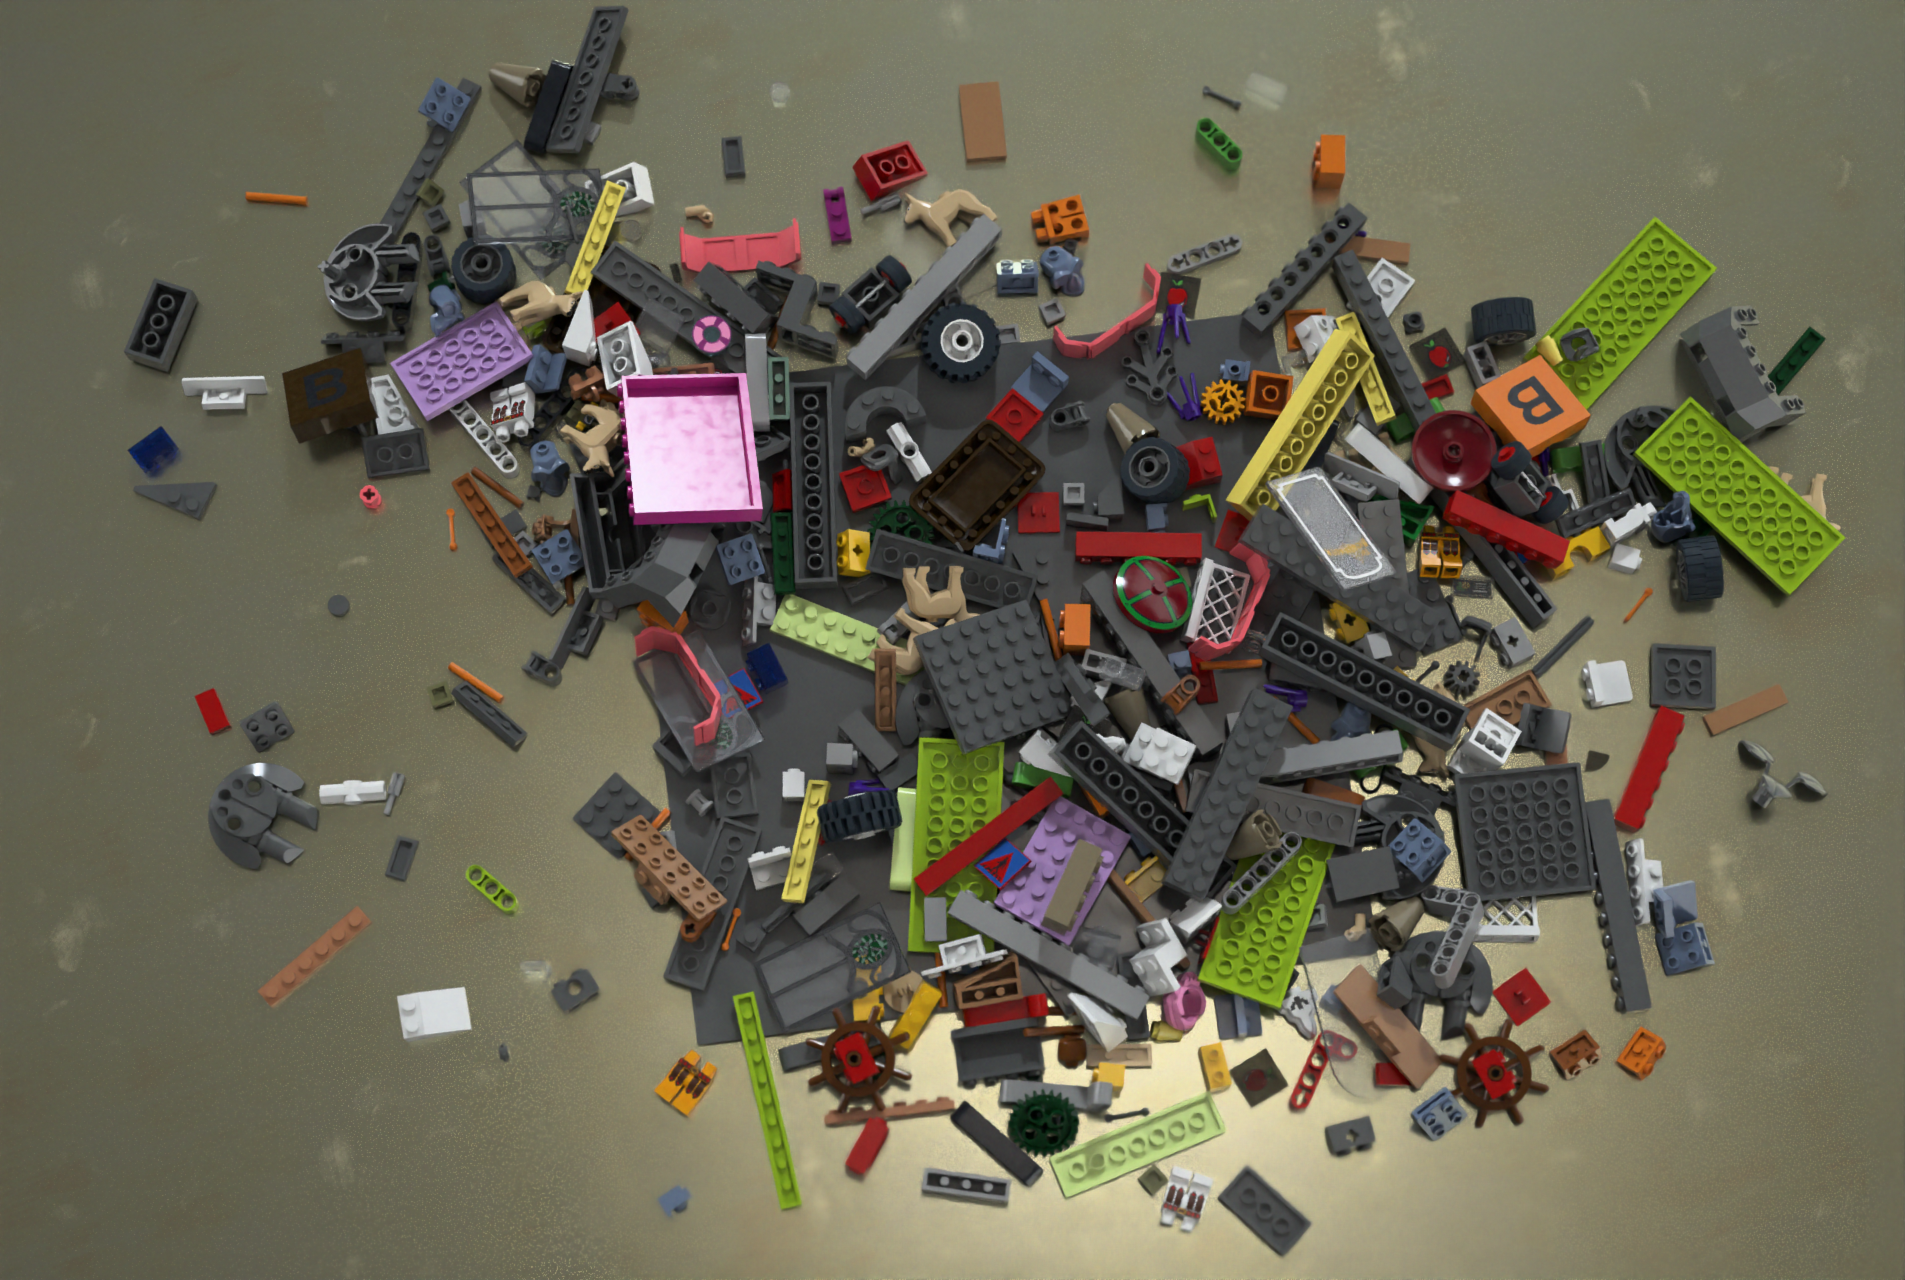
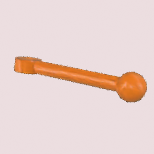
[446,508,457,550]
[1624,588,1653,622]
[721,908,741,951]

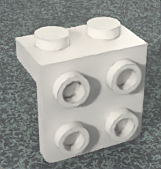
[1294,315,1339,363]
[1582,660,1633,708]

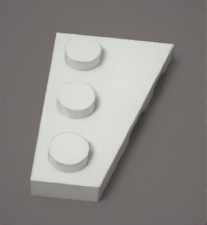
[371,375,419,435]

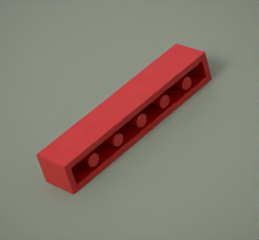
[1442,490,1570,569]
[1075,532,1202,566]
[1613,706,1685,833]

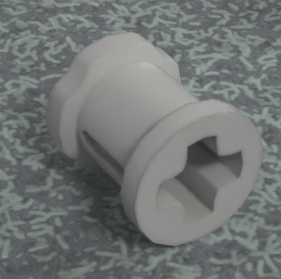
[686,789,714,817]

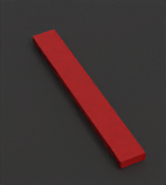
[913,776,1063,896]

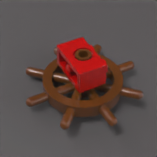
[806,1005,912,1114]
[1439,1019,1549,1128]

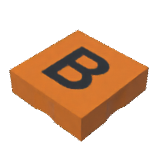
[1470,355,1591,457]

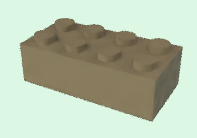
[1041,839,1104,936]

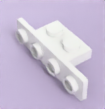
[182,376,267,410]
[1626,838,1663,926]
[921,934,1008,979]

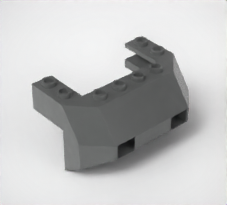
[1679,306,1806,443]
[570,458,646,599]
[602,522,726,628]

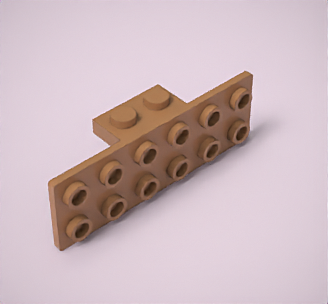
[611,815,727,921]
[1333,964,1442,1089]

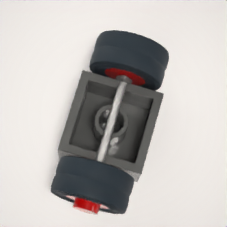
[829,255,912,334]
[1491,441,1569,524]

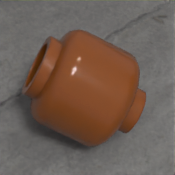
[1058,1034,1086,1066]

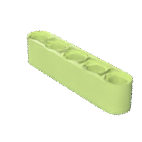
[889,787,916,892]

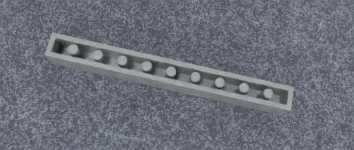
[847,214,1002,380]
[1187,730,1403,785]
[948,889,1150,1021]

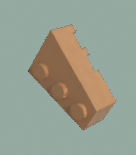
[953,951,1023,1009]

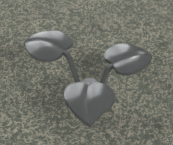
[1739,740,1828,808]

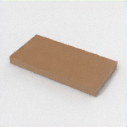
[959,81,1007,162]
[1463,669,1552,730]

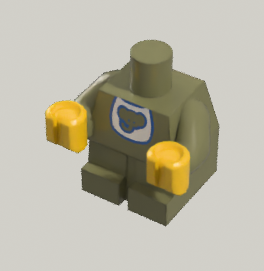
[564,399,599,431]

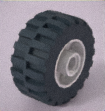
[920,302,1001,383]
[817,790,902,843]

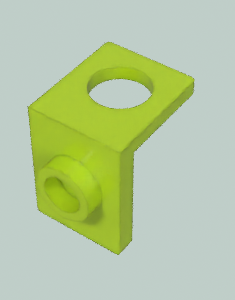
[522,320,547,340]
[1182,494,1217,523]

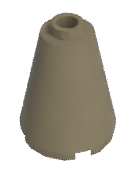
[489,63,546,107]
[1106,403,1160,454]
[1103,683,1151,741]
[1225,809,1283,861]
[1369,896,1425,951]

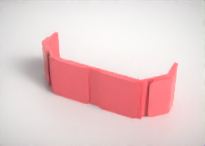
[679,218,801,273]
[1053,263,1161,359]
[1188,543,1271,661]
[634,626,722,746]

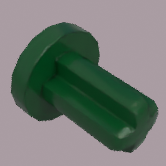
[427,271,455,293]

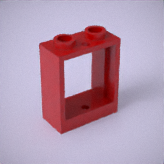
[844,1116,890,1178]

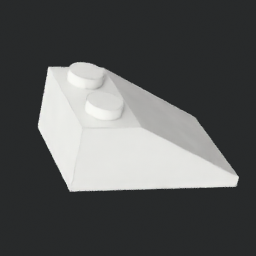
[584,162,654,220]
[562,289,598,366]
[597,321,653,399]
[1019,727,1071,777]
[1169,897,1222,944]
[397,987,472,1042]
[1068,993,1128,1053]

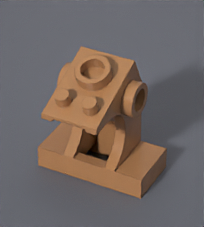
[532,509,581,548]

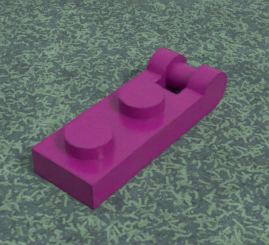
[823,186,852,244]

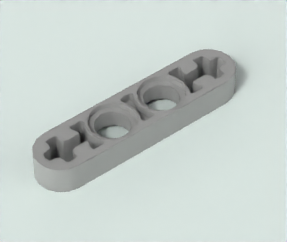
[1167,234,1242,275]

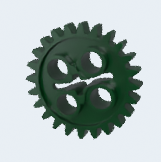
[867,500,935,548]
[1008,1089,1080,1157]

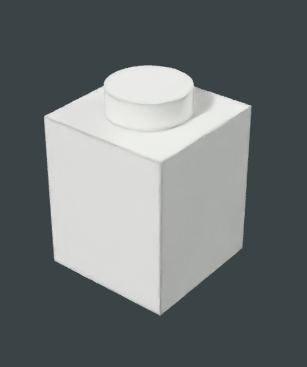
[1607,543,1642,575]
[783,768,805,801]

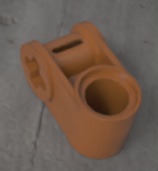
[1161,675,1200,716]
[680,911,717,943]

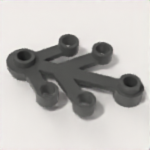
[1121,328,1178,405]

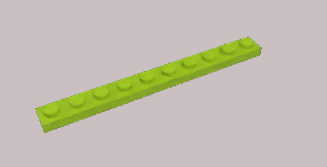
[733,991,803,1210]

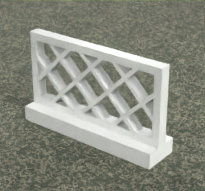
[1180,558,1250,654]
[1451,889,1540,942]

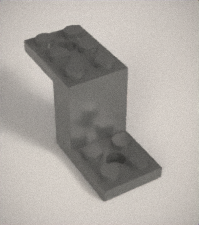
[756,261,839,359]

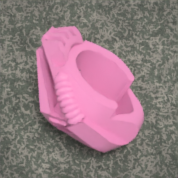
[1163,972,1206,1030]

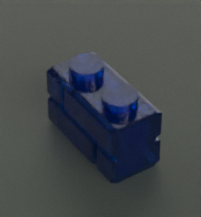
[128,426,179,474]
[745,643,789,694]

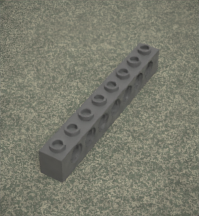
[1241,202,1368,339]

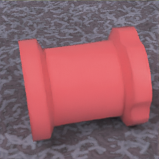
[360,485,382,509]

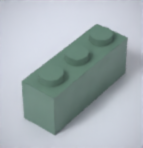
[767,357,790,422]

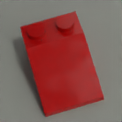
[852,140,928,201]
[1175,437,1223,490]

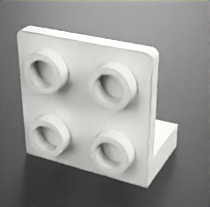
[748,846,791,891]

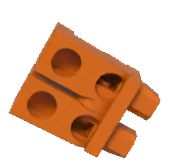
[1031,194,1089,245]

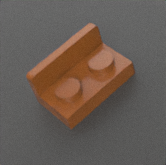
[1550,1030,1602,1080]

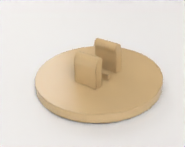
[884,970,923,1013]

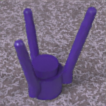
[1156,304,1191,354]
[1167,373,1202,422]
[1263,684,1308,712]
[848,779,890,796]

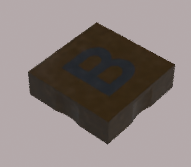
[282,347,379,444]

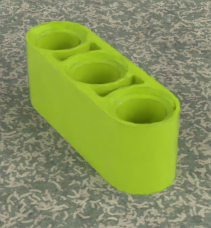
[465,865,519,914]

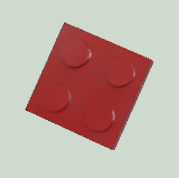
[986,388,1044,443]
[839,465,892,513]

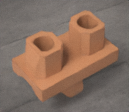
[569,366,606,402]

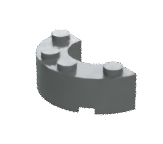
[845,386,926,444]

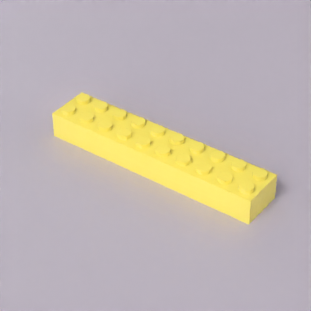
[1226,329,1375,521]

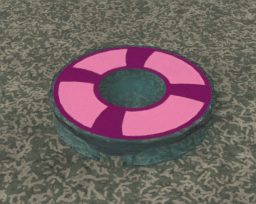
[691,315,732,356]

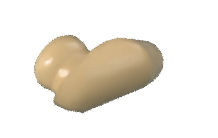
[685,205,714,223]
[848,438,875,457]
[1344,913,1366,942]

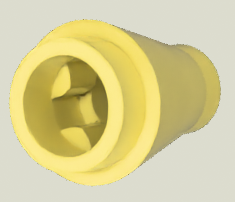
[1535,335,1563,366]
[1150,1019,1183,1041]

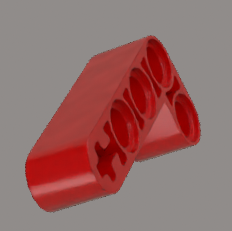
[962,993,1049,1028]
[1289,1030,1357,1111]

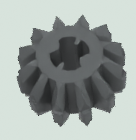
[1444,661,1480,696]

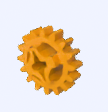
[1200,379,1246,425]

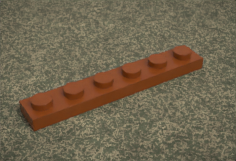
[451,472,533,579]

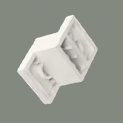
[1446,708,1522,774]
[1123,722,1197,785]
[1129,918,1187,997]

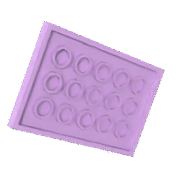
[390,301,534,421]
[994,796,1131,946]

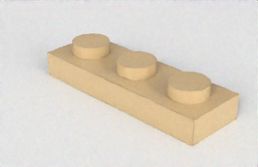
[1086,1044,1152,1067]

